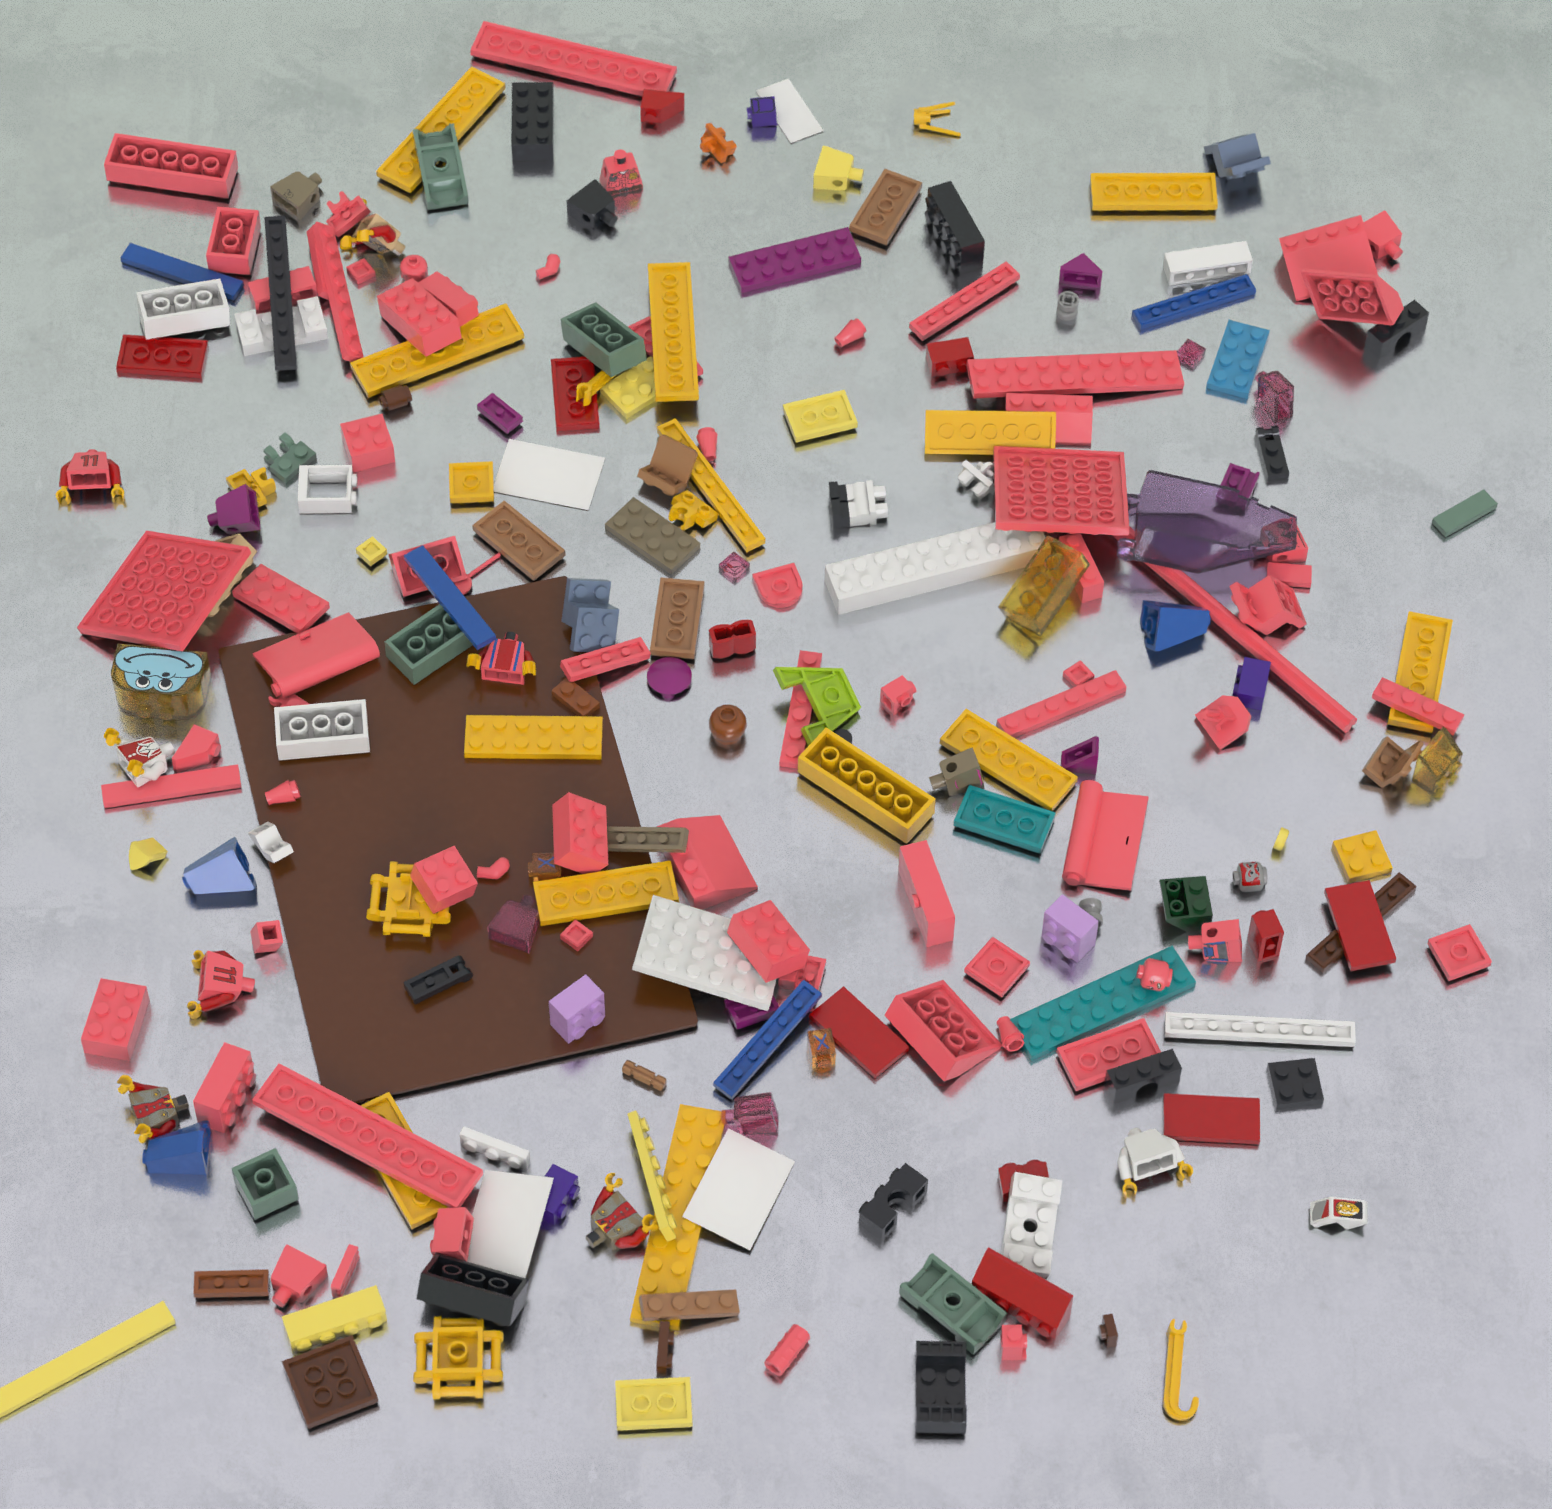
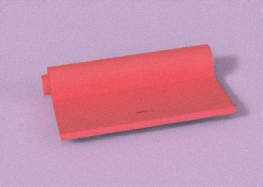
[252,612,380,699]
[1062,780,1149,890]

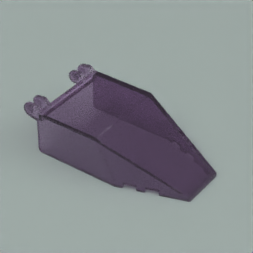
[1117,470,1297,574]

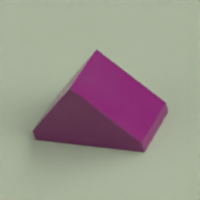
[1059,253,1103,288]
[1061,736,1099,774]

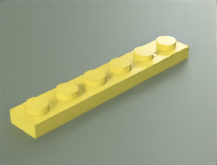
[627,1110,677,1241]

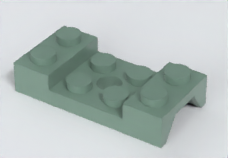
[413,123,469,210]
[899,1253,1007,1355]

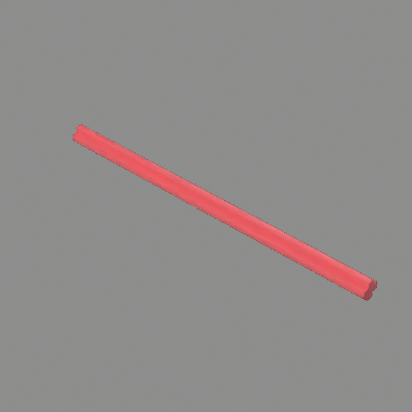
[1112,526,1357,733]

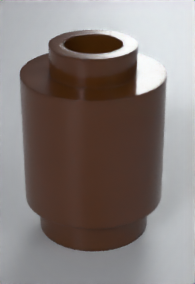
[379,385,412,412]

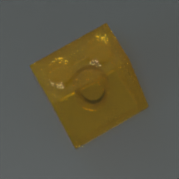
[1412,727,1463,796]

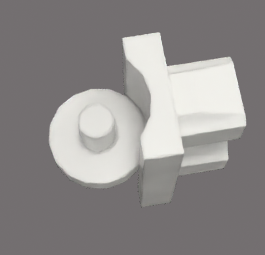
[957,460,994,500]

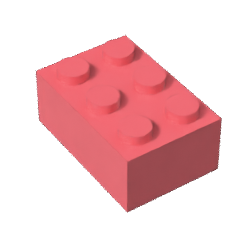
[206,207,261,275]
[552,792,608,874]
[727,900,810,983]
[81,978,150,1061]
[193,1042,256,1133]

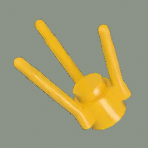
[914,102,961,137]

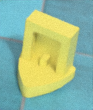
[129,837,168,870]

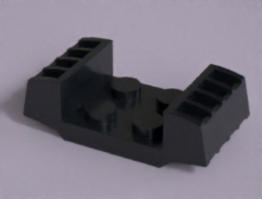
[915,1341,967,1434]

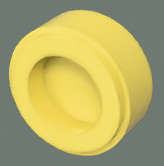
[1273,827,1290,851]

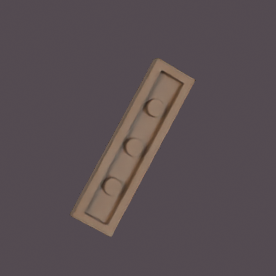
[639,1289,740,1321]

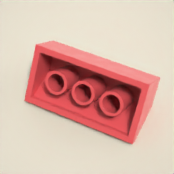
[1005,393,1093,446]

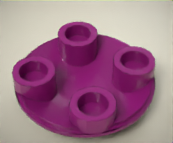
[647,657,692,698]

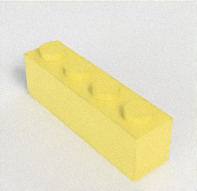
[282,1285,387,1353]

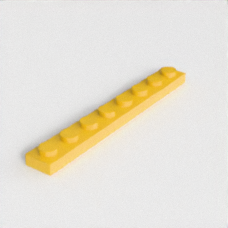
[657,418,765,553]

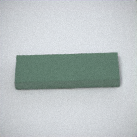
[1432,489,1498,537]

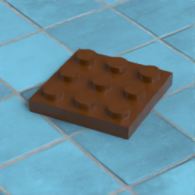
[282,1335,379,1429]

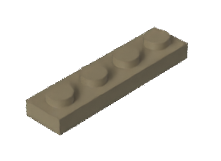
[607,826,689,853]

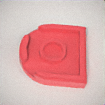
[752,563,803,608]

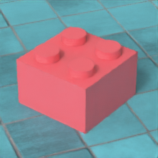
[340,414,395,473]
[410,845,478,914]

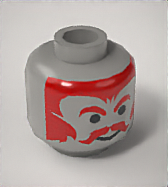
[1232,861,1268,892]

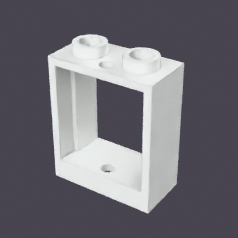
[298,465,357,514]

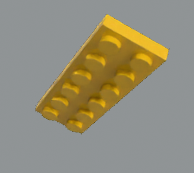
[1090,173,1218,210]
[925,410,1056,455]
[1388,611,1453,733]
[939,709,1078,811]
[464,715,603,760]
[533,860,679,926]
[360,1092,449,1230]

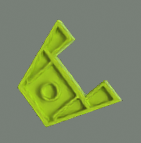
[773,667,861,746]

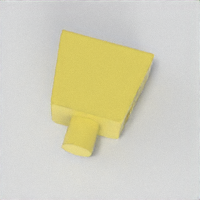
[813,146,864,191]

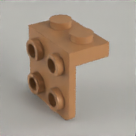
[637,434,698,496]
[1362,736,1424,788]

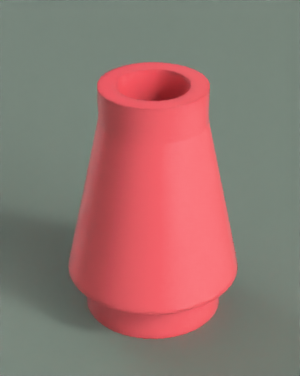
[834,318,866,348]
[696,427,718,461]
[265,780,301,805]
[997,1016,1024,1052]

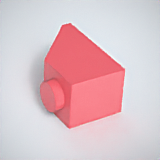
[172,724,221,773]

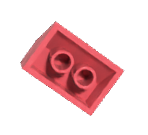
[388,536,467,597]

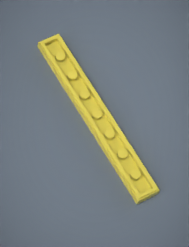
[0,1301,176,1418]

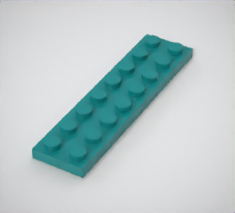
[1010,945,1196,1061]

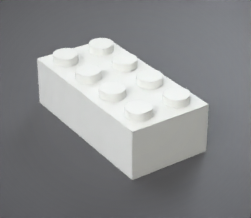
[136,279,230,339]
[274,699,370,760]

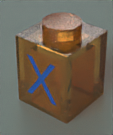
[528,852,561,882]
[807,1028,836,1068]

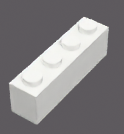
[1163,241,1253,286]

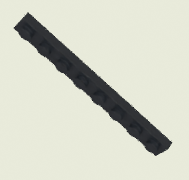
[264,216,297,371]

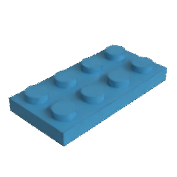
[1206,320,1270,399]

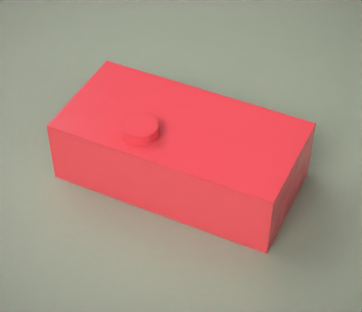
[898,840,955,948]

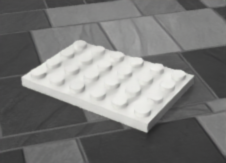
[632,895,776,1011]

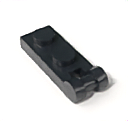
[1255,425,1289,481]
[403,955,473,1004]

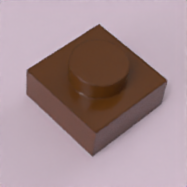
[1098,1314,1118,1348]

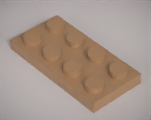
[849,169,922,245]
[472,500,566,581]
[650,577,705,659]

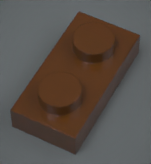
[656,1321,675,1377]

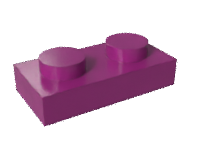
[477,392,523,434]

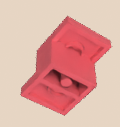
[1229,575,1307,635]

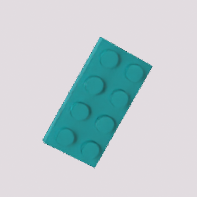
[953,785,1056,854]

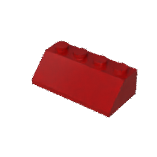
[972,1247,1074,1340]

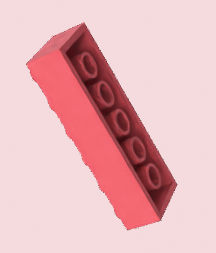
[104,133,238,198]

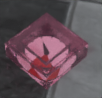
[719,551,750,581]

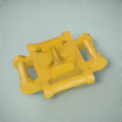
[366,861,451,937]
[413,1316,504,1399]

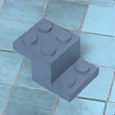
[1203,133,1271,180]
[562,578,620,652]

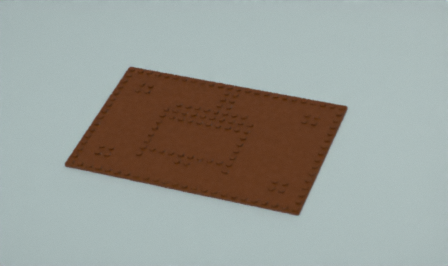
[218,576,698,1103]

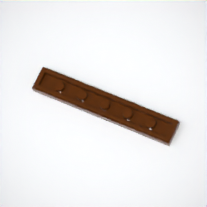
[1305,872,1417,973]

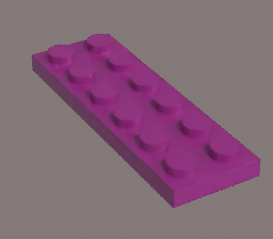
[728,227,861,293]

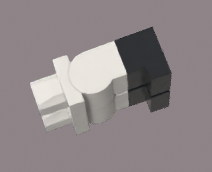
[829,480,888,529]

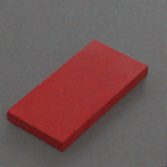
[116,334,208,379]
[551,357,600,431]
[1324,880,1396,971]
[809,986,909,1079]
[1163,1093,1260,1145]

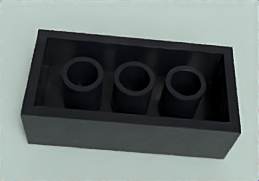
[511,82,554,161]
[925,181,985,275]
[416,1253,529,1326]

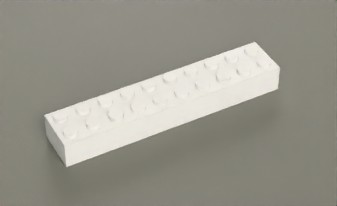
[824,522,1049,615]

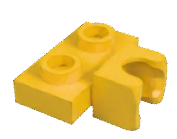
[226,467,276,508]
[668,490,719,530]

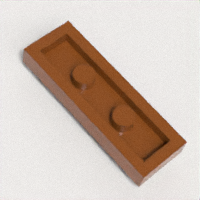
[193,1269,269,1298]

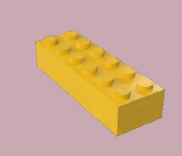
[798,728,936,844]

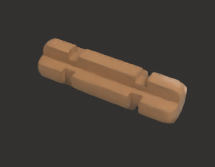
[622,1060,667,1091]

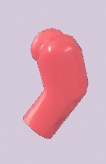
[535,254,560,280]
[477,857,510,880]

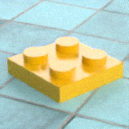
[449,461,494,504]
[1332,830,1393,883]

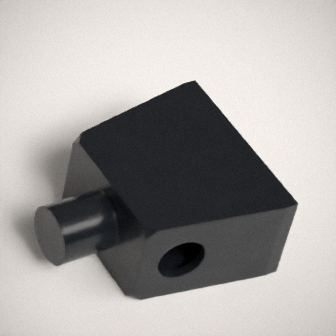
[566,179,618,228]

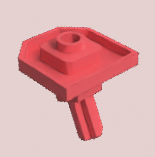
[1195,695,1251,750]

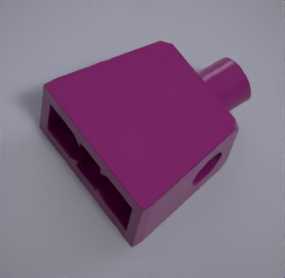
[207,484,261,534]

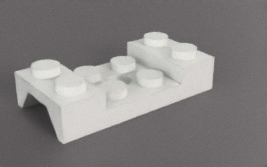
[234,296,328,356]
[1001,1172,1062,1279]

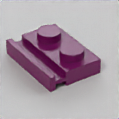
[1215,463,1260,510]
[724,995,779,1029]

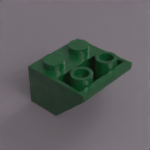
[1159,876,1213,932]

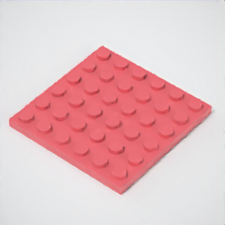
[993,446,1129,536]
[77,530,252,652]

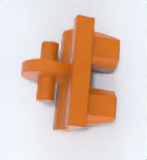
[700,123,737,163]

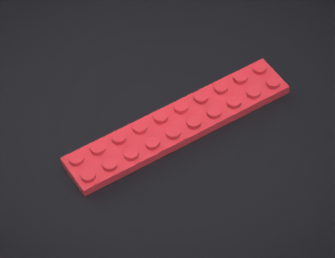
[470,21,677,96]
[966,350,1184,399]
[252,1063,483,1208]

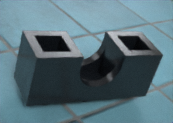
[1365,300,1429,359]
[1105,1049,1182,1104]
[859,1163,928,1241]

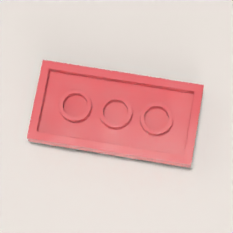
[232,564,330,634]
[1056,1018,1161,1091]

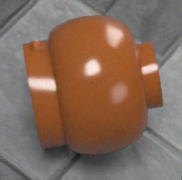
[709,704,747,745]

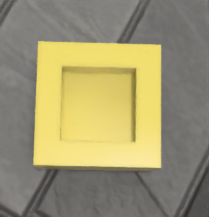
[356,536,387,567]

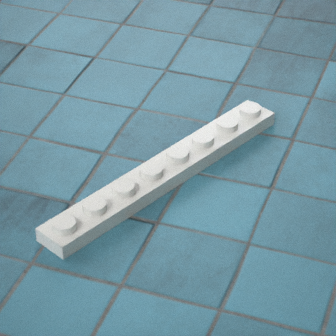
[1165,1012,1356,1047]

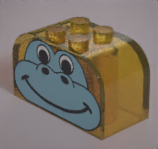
[111,644,211,720]

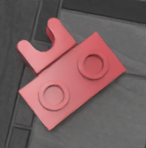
[326,191,371,238]
[778,955,826,991]

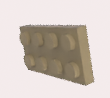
[605,497,700,575]

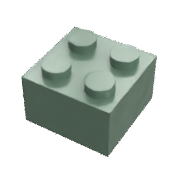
[231,1148,299,1220]

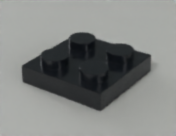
[1267,1058,1324,1109]

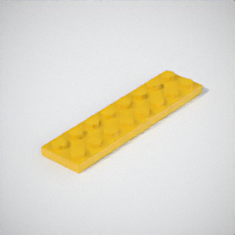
[376,66,505,193]
[648,262,699,402]
[350,303,524,398]

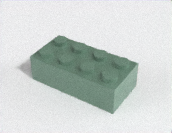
[561,302,647,377]
[384,604,473,685]

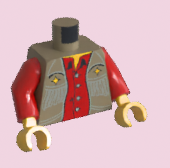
[117,1075,189,1143]
[585,1173,659,1250]

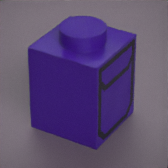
[747,96,777,127]

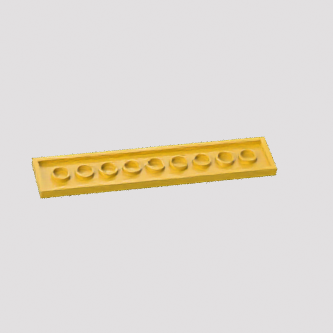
[630,1104,727,1331]

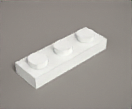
[459,1126,531,1170]

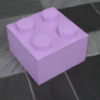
[1042,894,1099,963]
[549,974,605,1044]

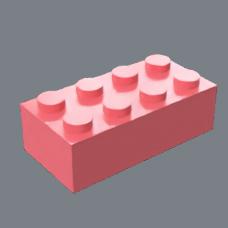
[377,278,462,357]

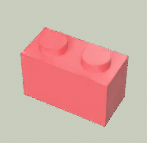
[430,1207,474,1261]

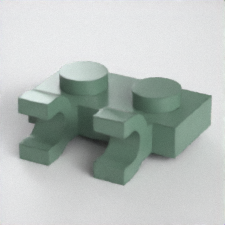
[263,432,317,484]

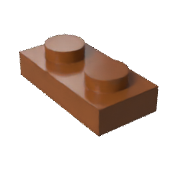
[552,677,600,716]

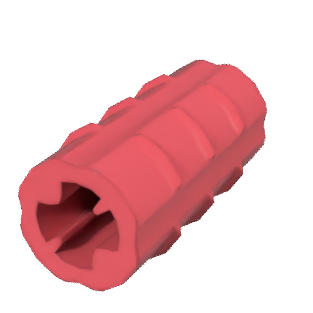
[764,1324,810,1376]

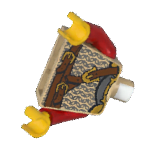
[340,213,406,256]

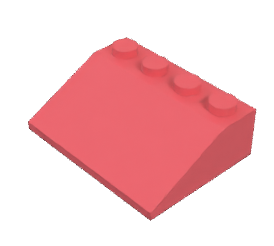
[1279,215,1378,302]
[1301,269,1404,326]
[657,815,758,910]
[885,980,1002,1081]

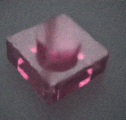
[1177,339,1206,367]

